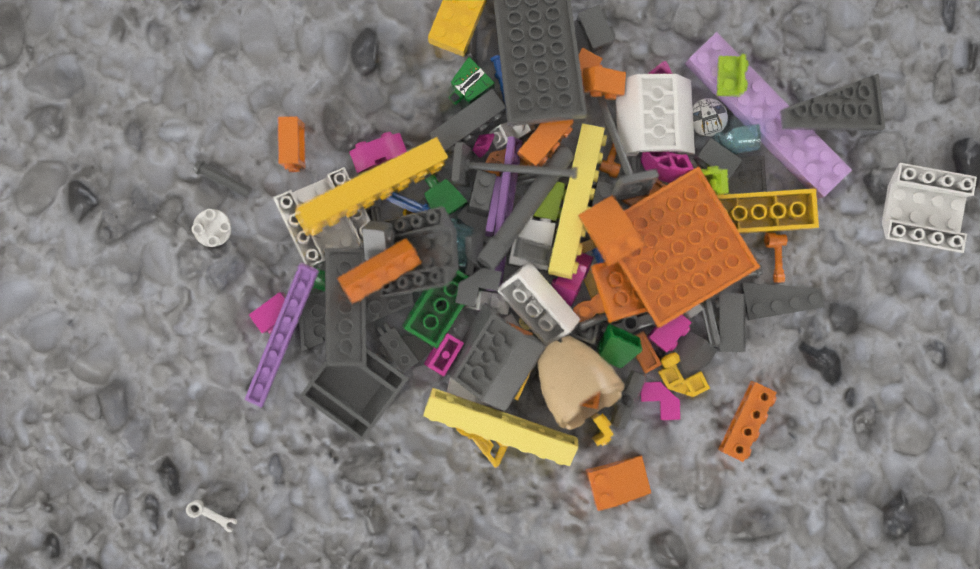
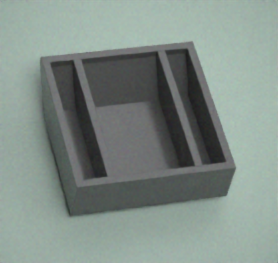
[300,345,409,442]

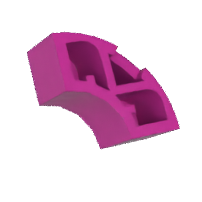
[349,132,407,173]
[641,151,694,183]
[551,252,594,306]

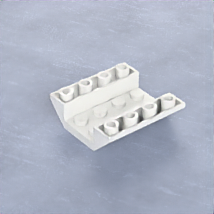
[616,74,695,156]
[882,163,977,253]
[273,167,370,267]

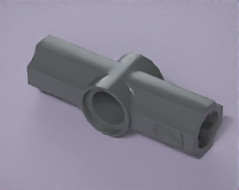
[600,311,655,334]
[610,369,648,429]

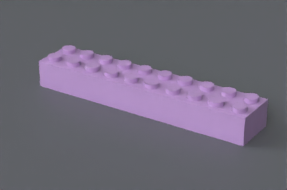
[685,32,852,199]

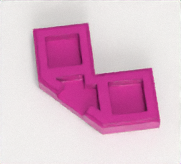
[640,381,680,420]

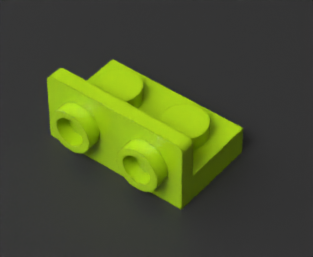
[716,54,749,97]
[701,166,729,195]

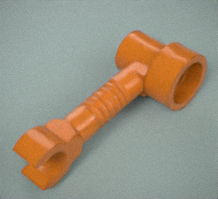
[599,143,621,179]
[764,232,788,283]

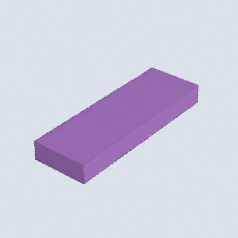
[485,176,502,237]

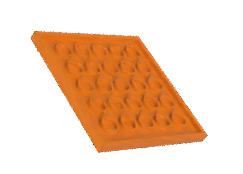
[617,166,760,328]

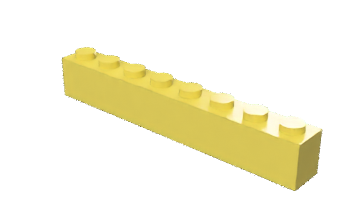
[548,123,607,279]
[423,388,578,466]

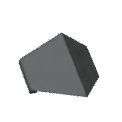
[567,314,599,344]
[676,331,718,372]

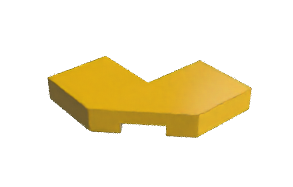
[658,364,710,397]

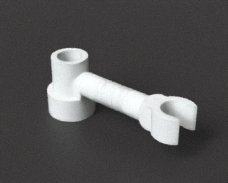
[186,500,237,532]

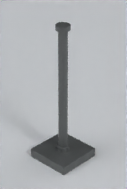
[596,96,659,201]
[451,142,578,187]

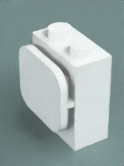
[509,217,555,271]

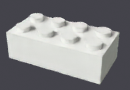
[498,261,581,346]

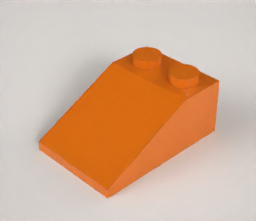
[578,195,645,266]
[586,455,651,511]

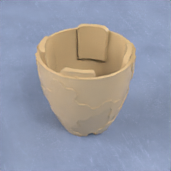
[537,336,624,430]

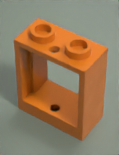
[278,116,306,172]

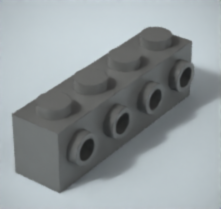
[429,89,506,155]

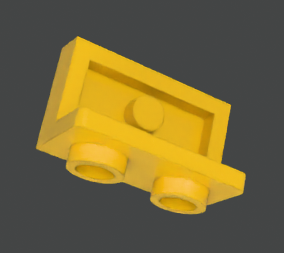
[591,412,614,446]

